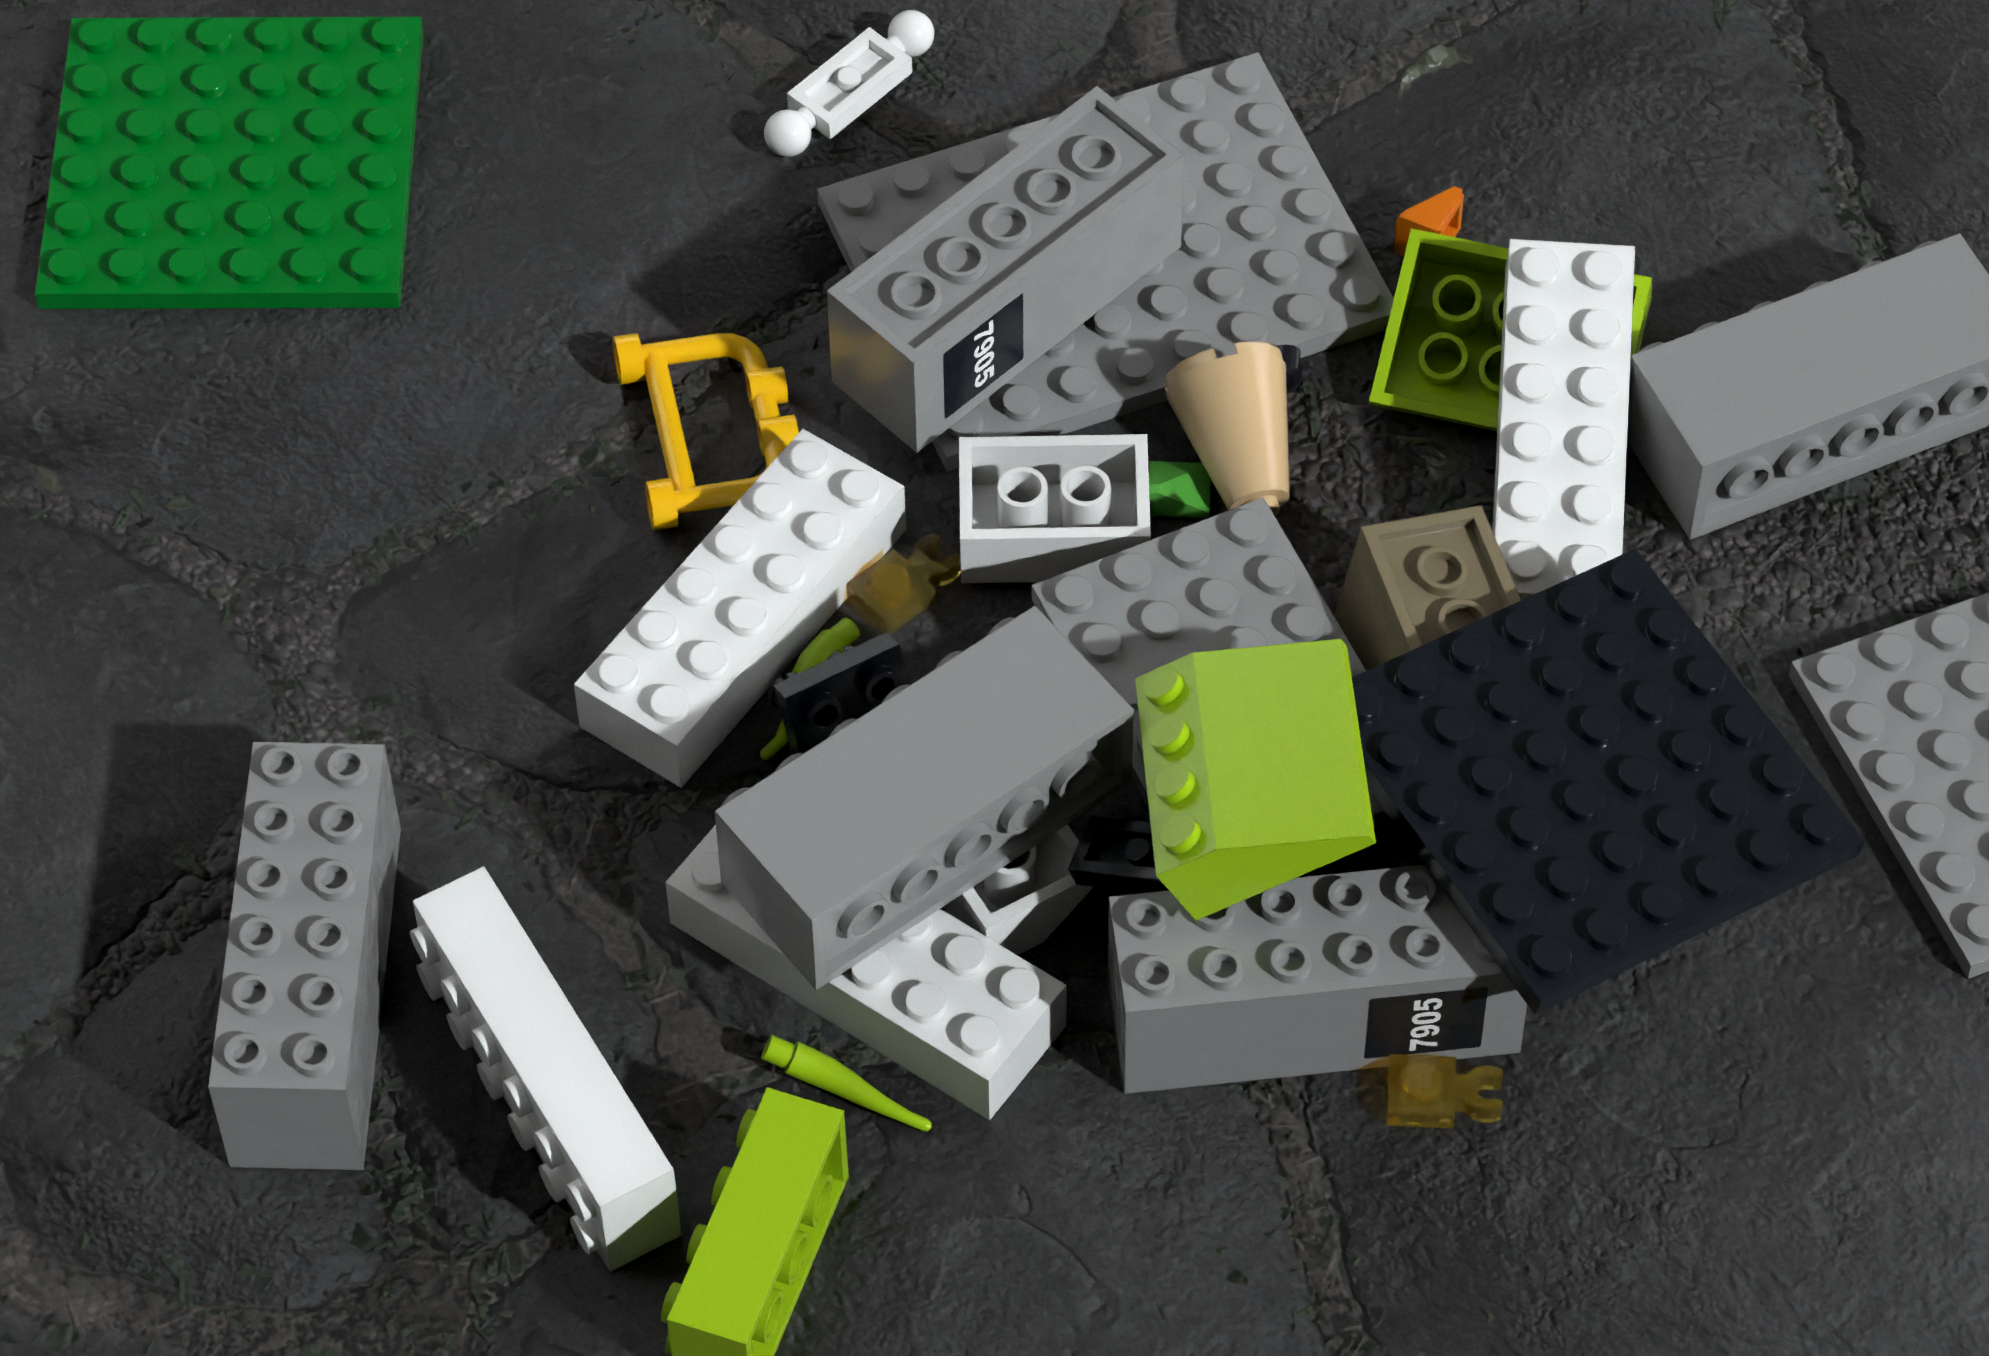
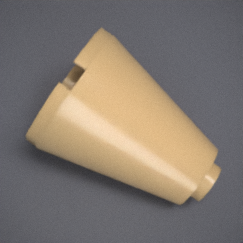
[1165,341,1290,516]

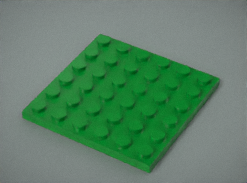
[35,17,424,309]

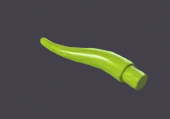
[760,618,860,760]
[761,1035,932,1131]

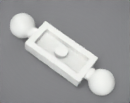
[764,10,934,157]

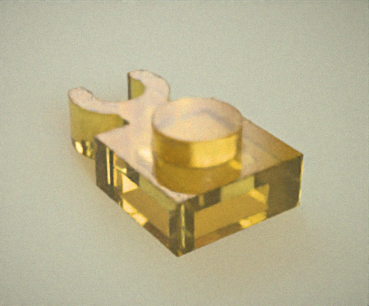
[846,533,961,634]
[1386,1054,1503,1128]

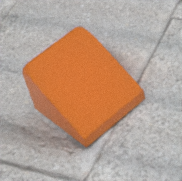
[1394,186,1464,257]

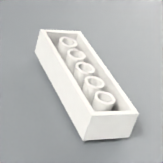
[1492,239,1635,600]
[574,429,906,788]
[666,825,1066,1120]
[410,866,682,1272]

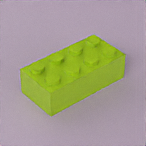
[661,1087,849,1356]

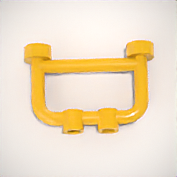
[612,333,799,530]

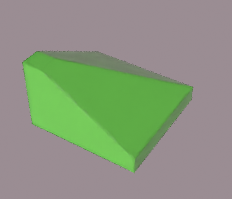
[1149,461,1211,519]

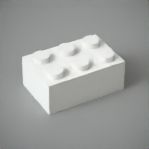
[959,434,1151,583]

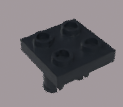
[769,632,909,755]

